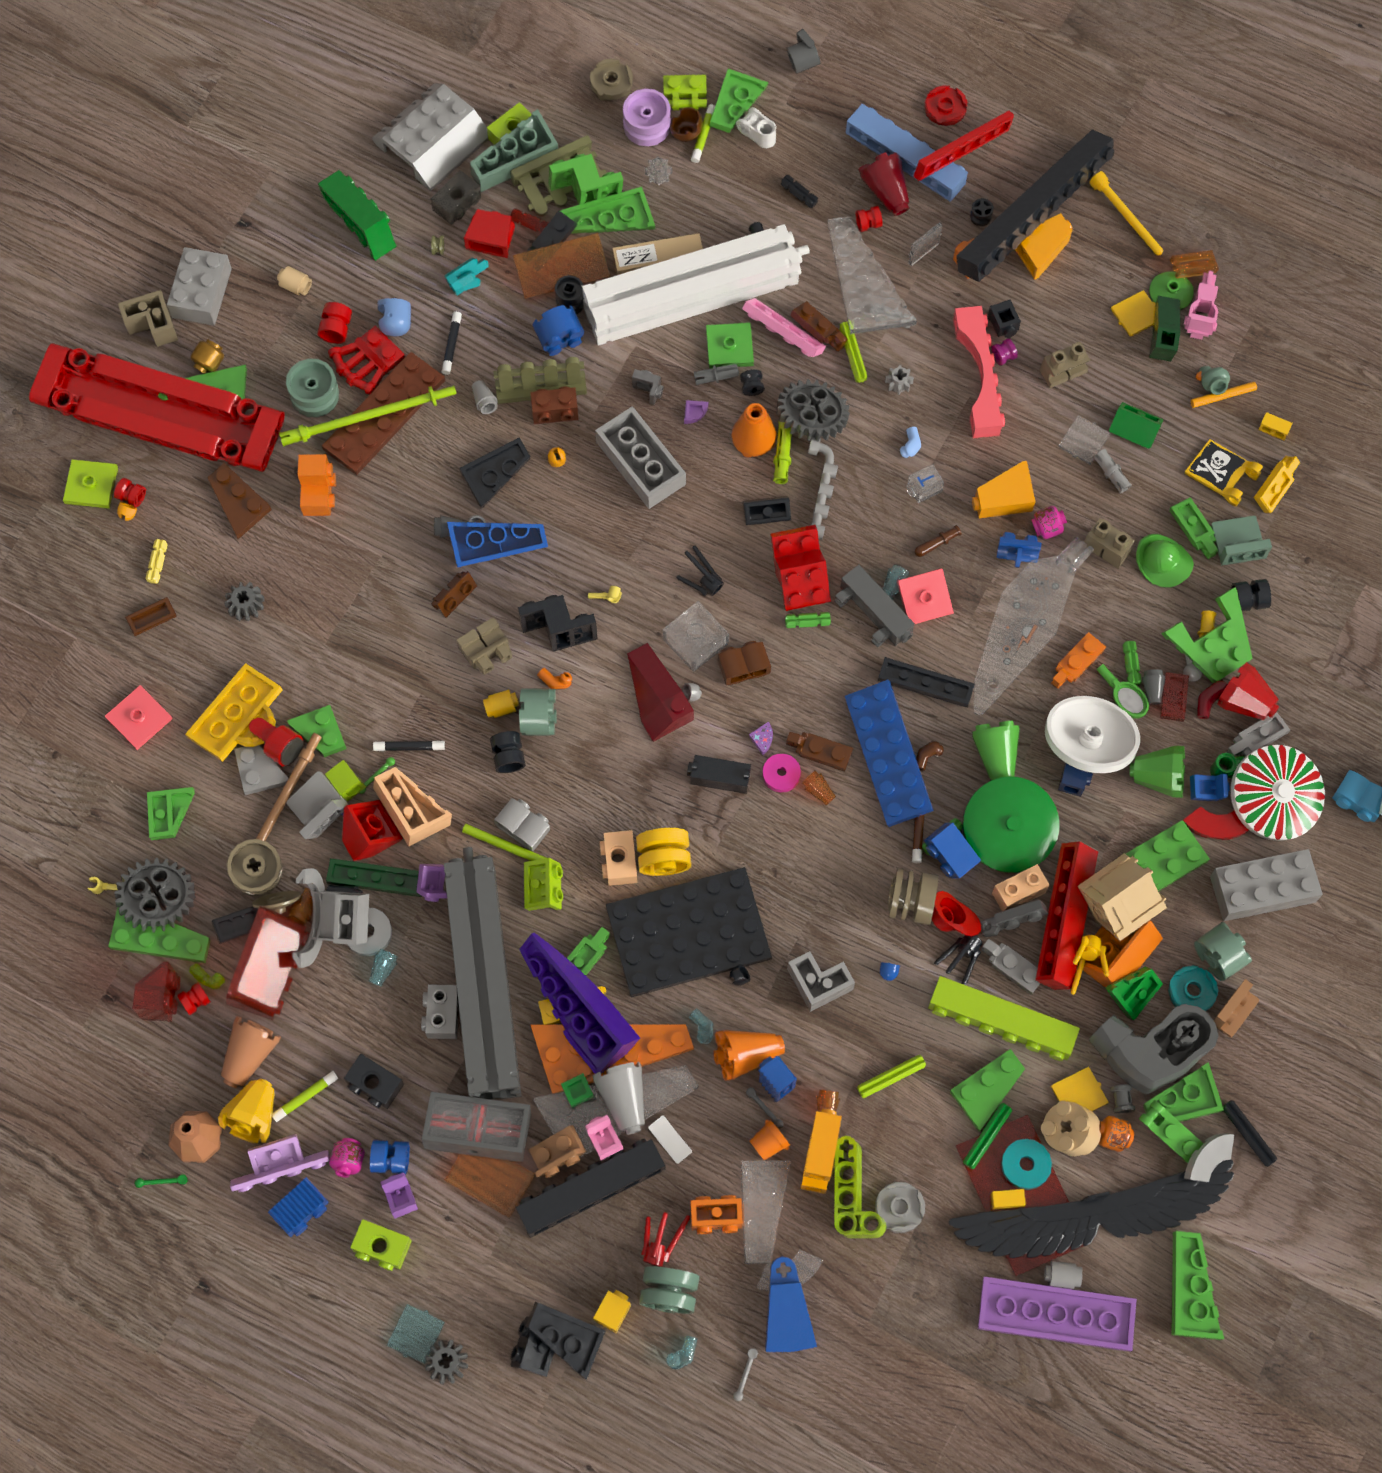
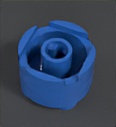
[532,305,584,356]

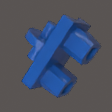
[996,532,1041,568]

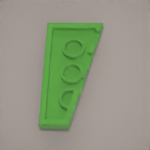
[559,187,655,234]
[158,365,247,401]

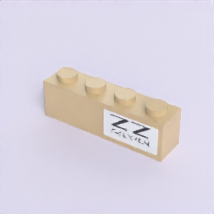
[613,233,703,276]

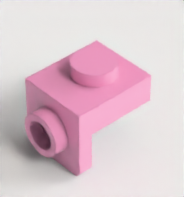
[585,1115,623,1160]

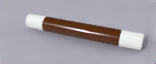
[912,814,925,863]

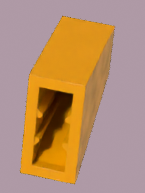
[1015,214,1072,280]
[972,461,1035,519]

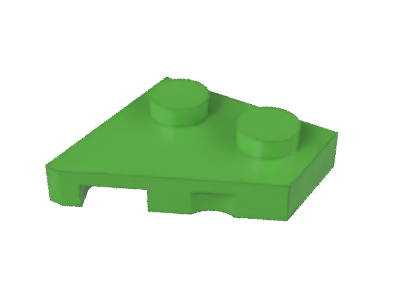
[287,705,347,757]
[147,787,195,840]

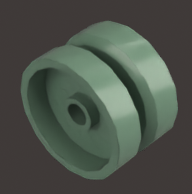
[286,359,340,417]
[639,1266,700,1314]

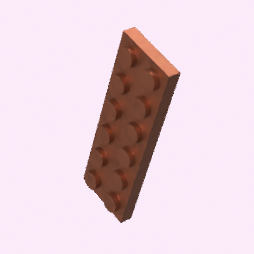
[322,352,445,475]

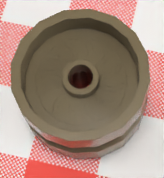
[227,839,283,896]

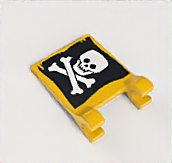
[1184,439,1263,507]

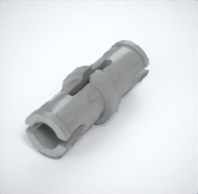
[1093,449,1132,494]

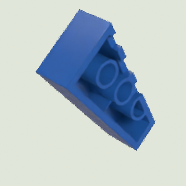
[447,522,548,567]

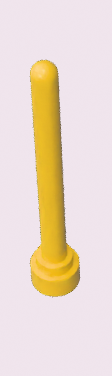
[1089,171,1163,255]

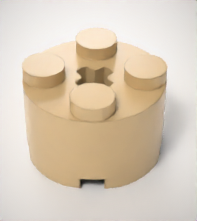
[1041,1101,1101,1157]

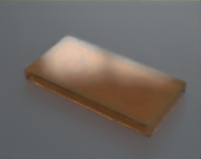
[513,233,610,299]

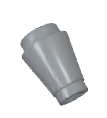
[472,380,498,414]

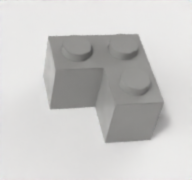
[787,951,855,1012]

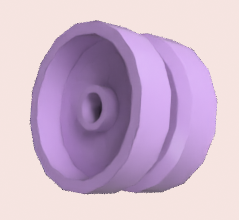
[623,89,671,147]

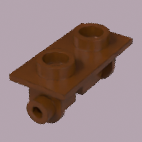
[431,571,477,618]

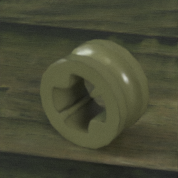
[431,235,444,255]

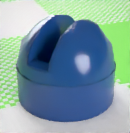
[880,962,900,981]

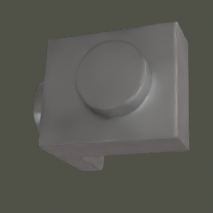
[632,369,664,405]

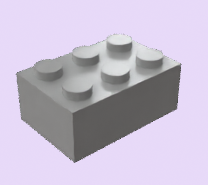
[167,247,232,326]

